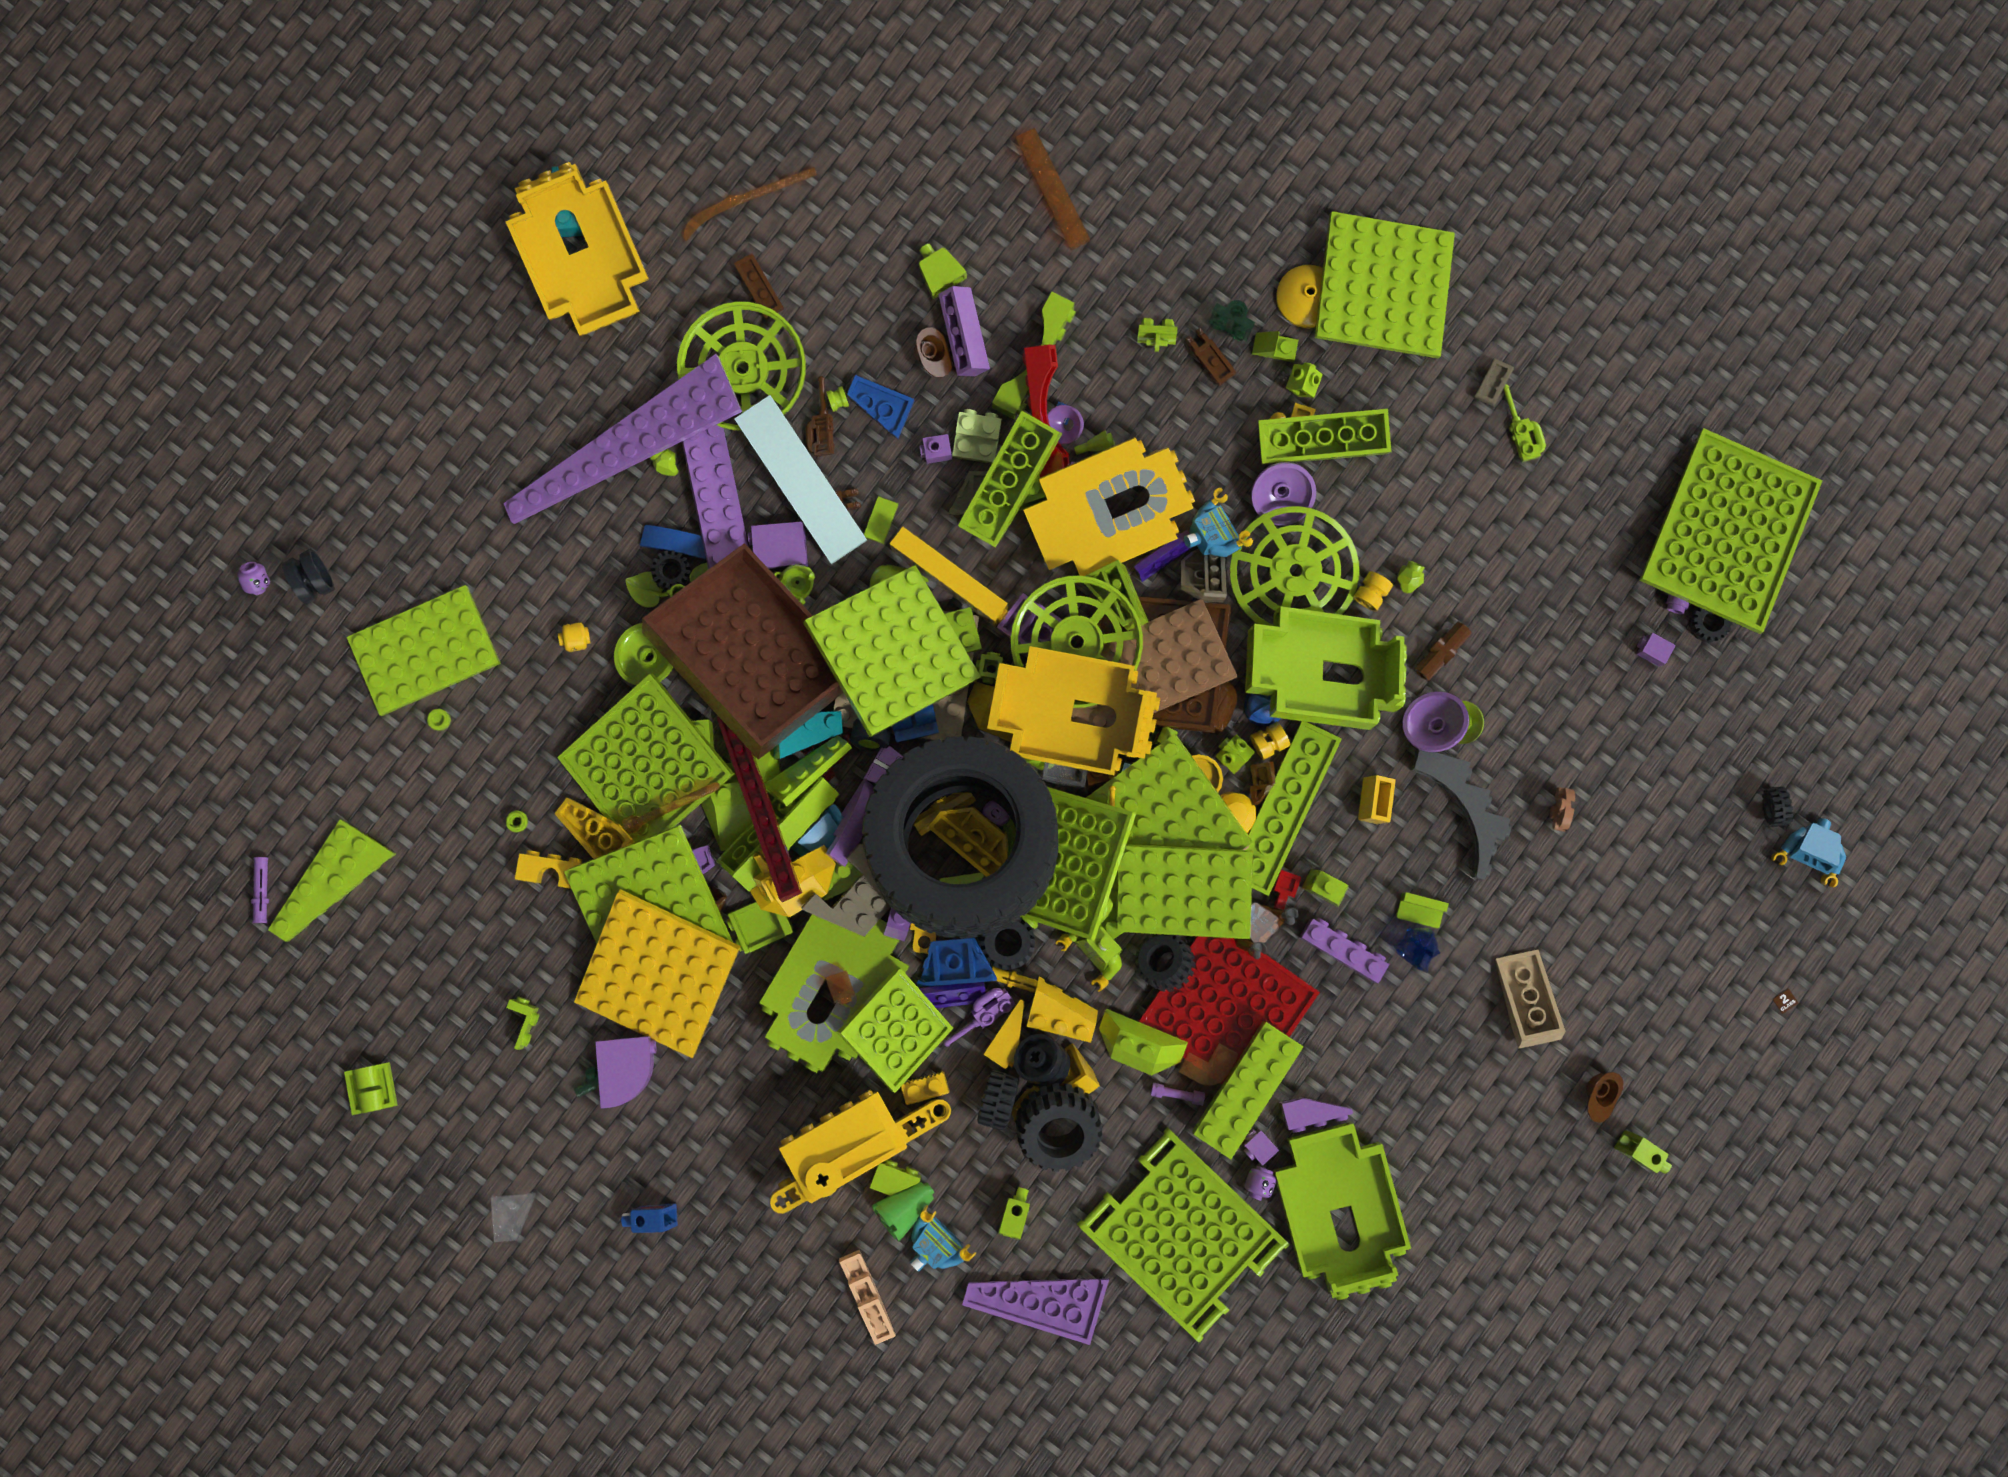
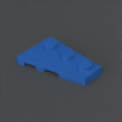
[847,375,915,439]

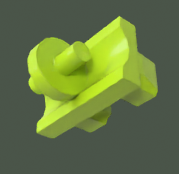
[1137,318,1177,352]

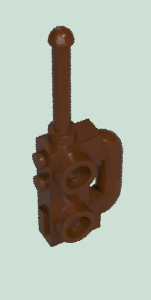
[805,376,835,457]

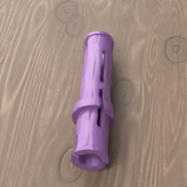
[251,857,269,923]

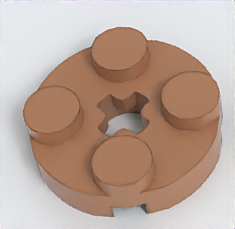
[1549,787,1575,832]

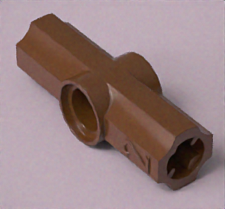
[1414,621,1472,682]

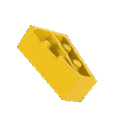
[1027,976,1098,1043]

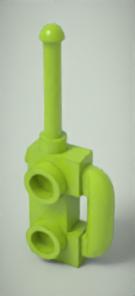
[1503,384,1546,462]

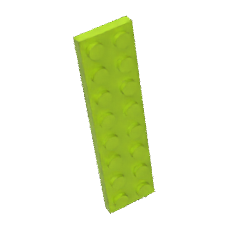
[1246,721,1342,896]

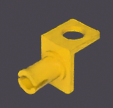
[753,850,774,902]

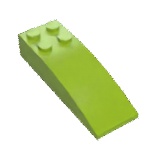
[1258,409,1391,464]
[958,411,1062,547]

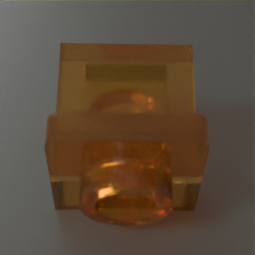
[825,970,855,1005]

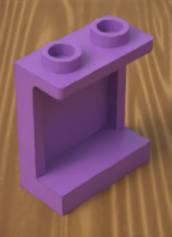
[748,522,808,569]

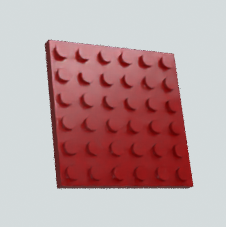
[1138,936,1320,1084]

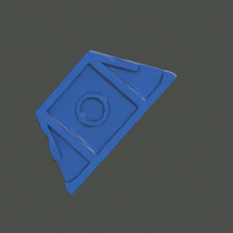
[917,938,997,987]

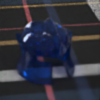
[1392,927,1441,973]

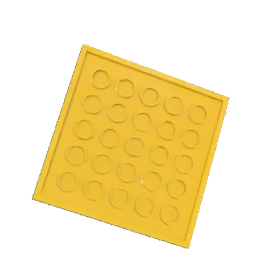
[574,889,741,1058]

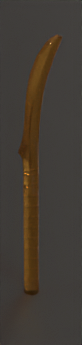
[684,167,817,241]

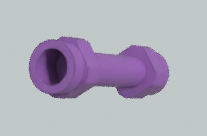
[1151,1083,1205,1106]

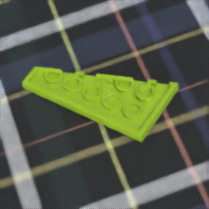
[268,819,396,942]

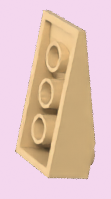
[1495,950,1566,1049]

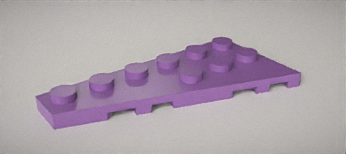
[962,1278,1109,1345]

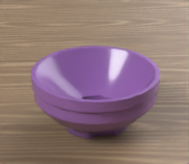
[1048,405,1084,444]

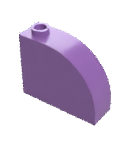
[596,1036,657,1108]

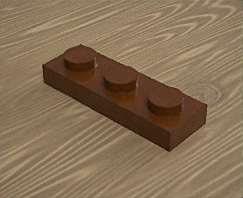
[734,253,784,319]

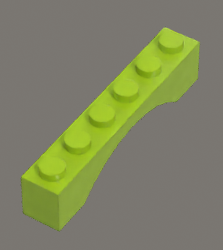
[992,292,1076,420]

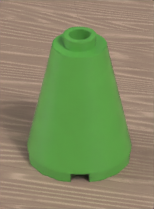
[872,1181,934,1242]

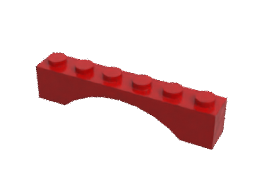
[1023,344,1070,478]

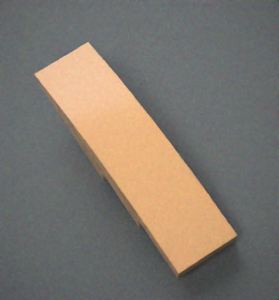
[839,1250,896,1345]

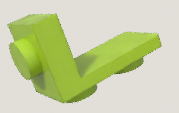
[506,997,539,1050]

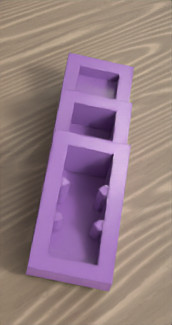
[826,779,874,867]

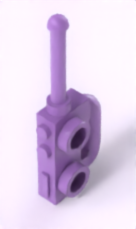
[944,988,1016,1047]

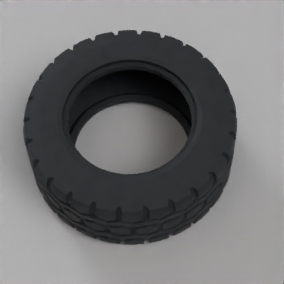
[862,736,1058,938]

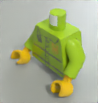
[1056,926,1122,992]

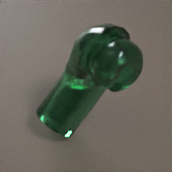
[574,1067,599,1098]

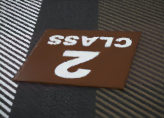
[1773,989,1799,1014]

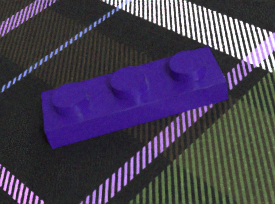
[1134,530,1192,582]
[919,982,986,1008]

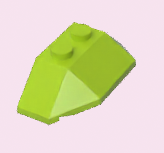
[1099,1009,1188,1076]

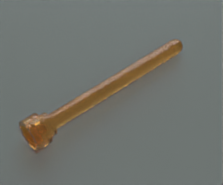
[623,782,720,835]

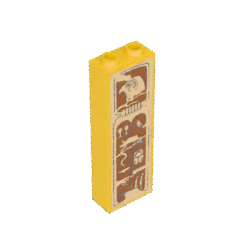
[890,527,1009,627]

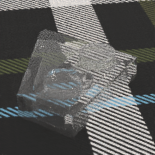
[491,1192,535,1242]

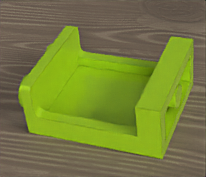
[727,902,795,954]

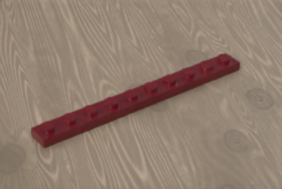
[717,716,802,903]

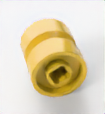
[1353,571,1393,612]
[1250,721,1290,760]

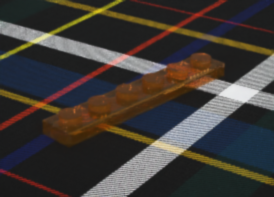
[1016,128,1090,250]

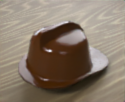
[914,328,952,377]
[1586,1072,1624,1123]

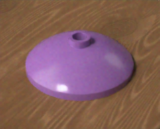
[1251,462,1316,525]
[1403,692,1469,752]

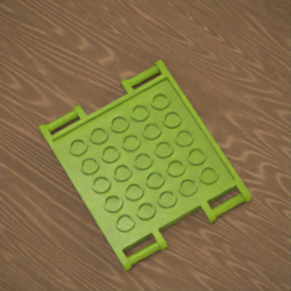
[1077,1127,1290,1342]

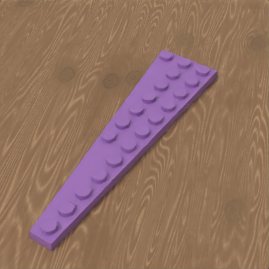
[504,354,742,524]

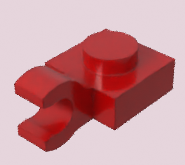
[1273,870,1301,910]

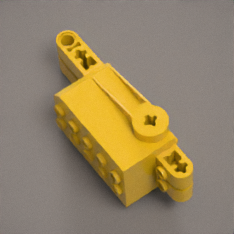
[770,1090,951,1214]

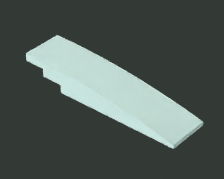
[735,395,867,564]

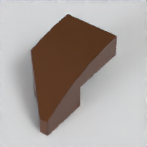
[1250,762,1275,805]

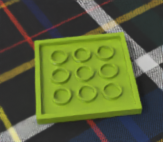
[837,967,953,1093]

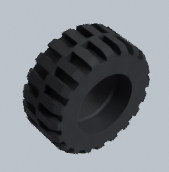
[1015,1083,1103,1172]

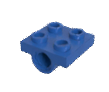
[892,704,939,743]

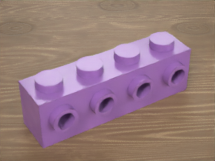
[938,286,990,376]
[1299,918,1390,983]

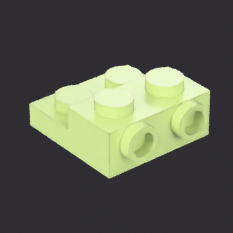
[952,409,1002,464]

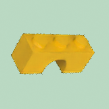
[515,850,583,888]

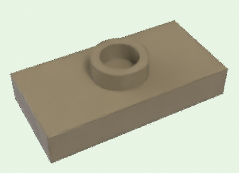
[1475,358,1514,407]

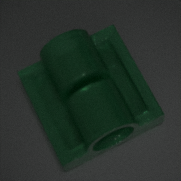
[1209,300,1255,341]

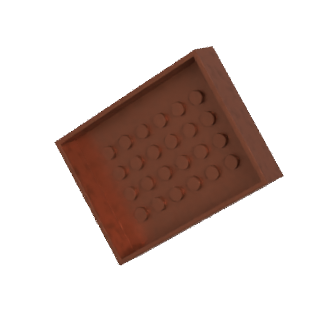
[642,543,843,760]

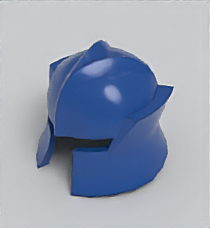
[1244,693,1281,727]

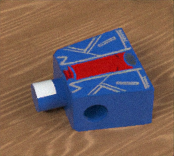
[621,1203,678,1233]

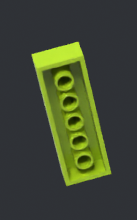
[716,776,839,891]
[1192,1021,1304,1159]

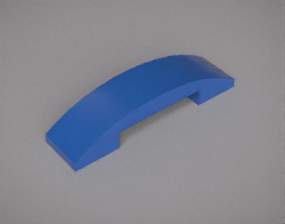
[640,525,706,561]

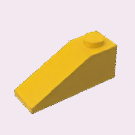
[984,999,1024,1069]

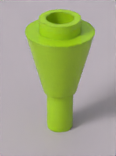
[1074,430,1115,455]

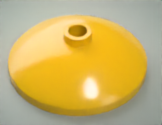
[1276,265,1323,328]

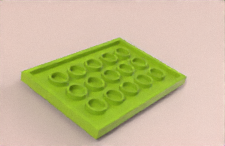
[347,585,501,716]
[1117,844,1253,939]

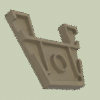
[801,844,891,937]

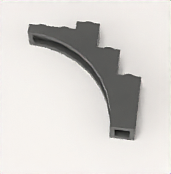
[1410,749,1512,880]

